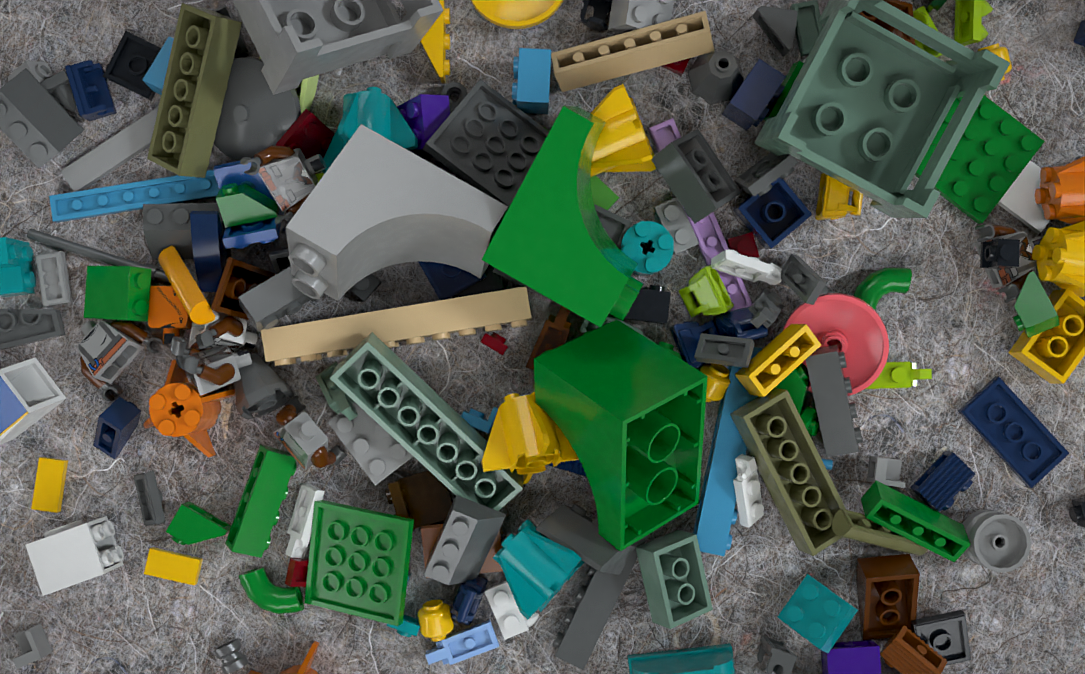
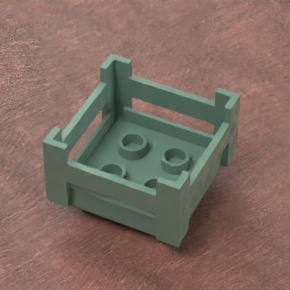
[754,0,1010,218]

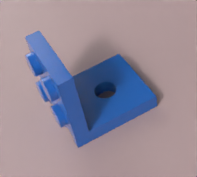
[213,158,284,249]

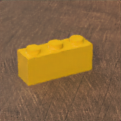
[735,324,821,397]

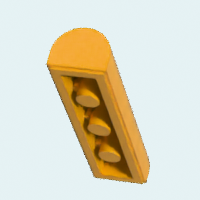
[158,245,215,325]

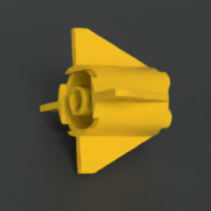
[590,84,656,177]
[1032,221,1085,297]
[481,392,579,484]

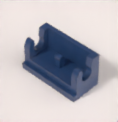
[65,60,117,121]

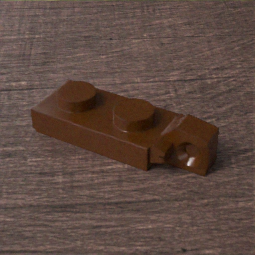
[525,305,571,371]

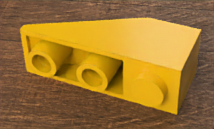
[420,0,451,84]

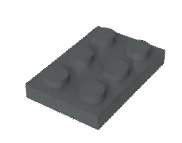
[734,152,799,196]

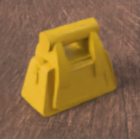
[815,173,863,220]

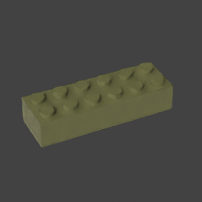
[147,3,242,178]
[730,388,846,556]

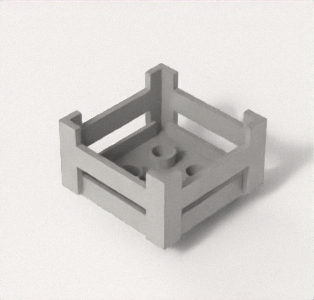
[232,0,443,95]

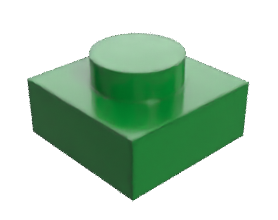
[800,406,820,437]

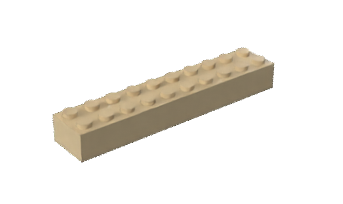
[261,286,532,366]

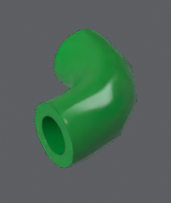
[853,267,912,311]
[238,567,304,614]

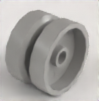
[962,509,1031,573]

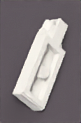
[711,249,782,285]
[733,454,764,528]
[285,483,324,559]

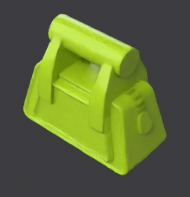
[678,264,734,318]

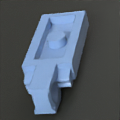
[425,620,499,665]

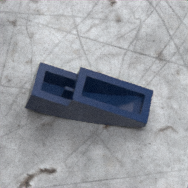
[190,211,228,292]

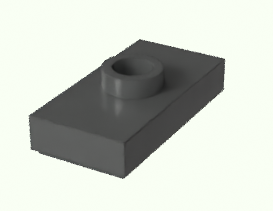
[134,471,166,526]

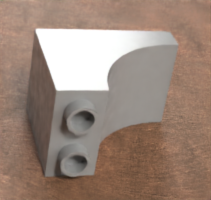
[286,124,508,301]

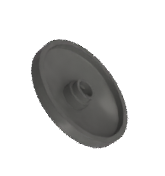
[214,57,301,161]

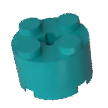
[620,221,674,276]

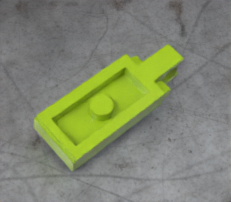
[866,362,932,389]

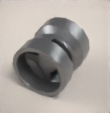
[213,638,249,674]

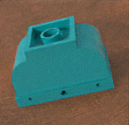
[627,643,735,674]

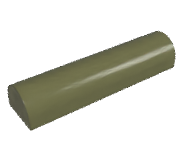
[832,509,928,556]

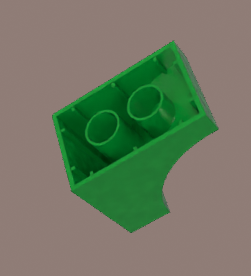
[481,106,643,328]
[534,319,708,551]

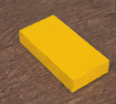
[31,457,68,513]
[144,547,203,586]

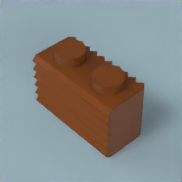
[880,626,947,674]

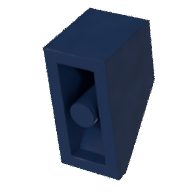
[93,396,141,459]

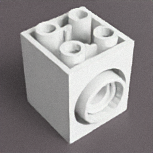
[25,516,124,596]

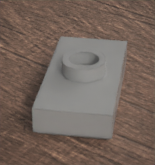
[35,251,73,307]

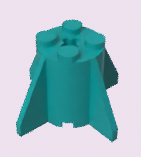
[322,87,418,174]
[493,519,585,620]

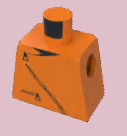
[148,286,193,344]

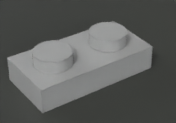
[653,197,699,255]

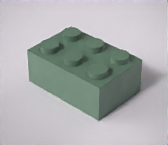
[635,530,713,629]

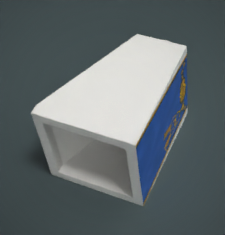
[0,357,66,445]

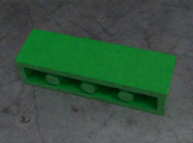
[225,444,297,558]
[861,480,971,562]

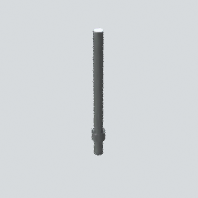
[27,229,171,284]

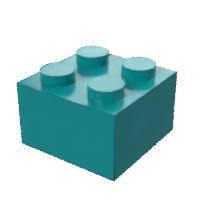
[777,574,858,653]

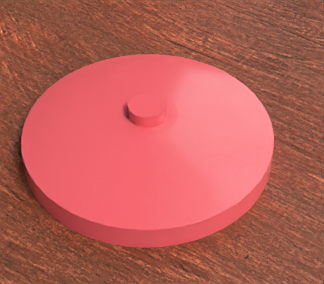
[783,293,889,396]

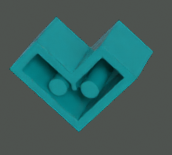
[0,237,36,297]

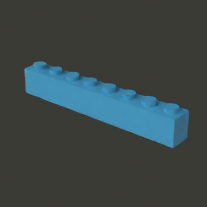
[693,347,762,556]

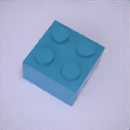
[512,48,551,114]

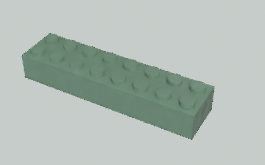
[330,332,523,511]

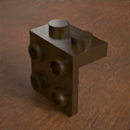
[385,470,452,531]

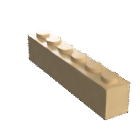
[551,11,715,92]

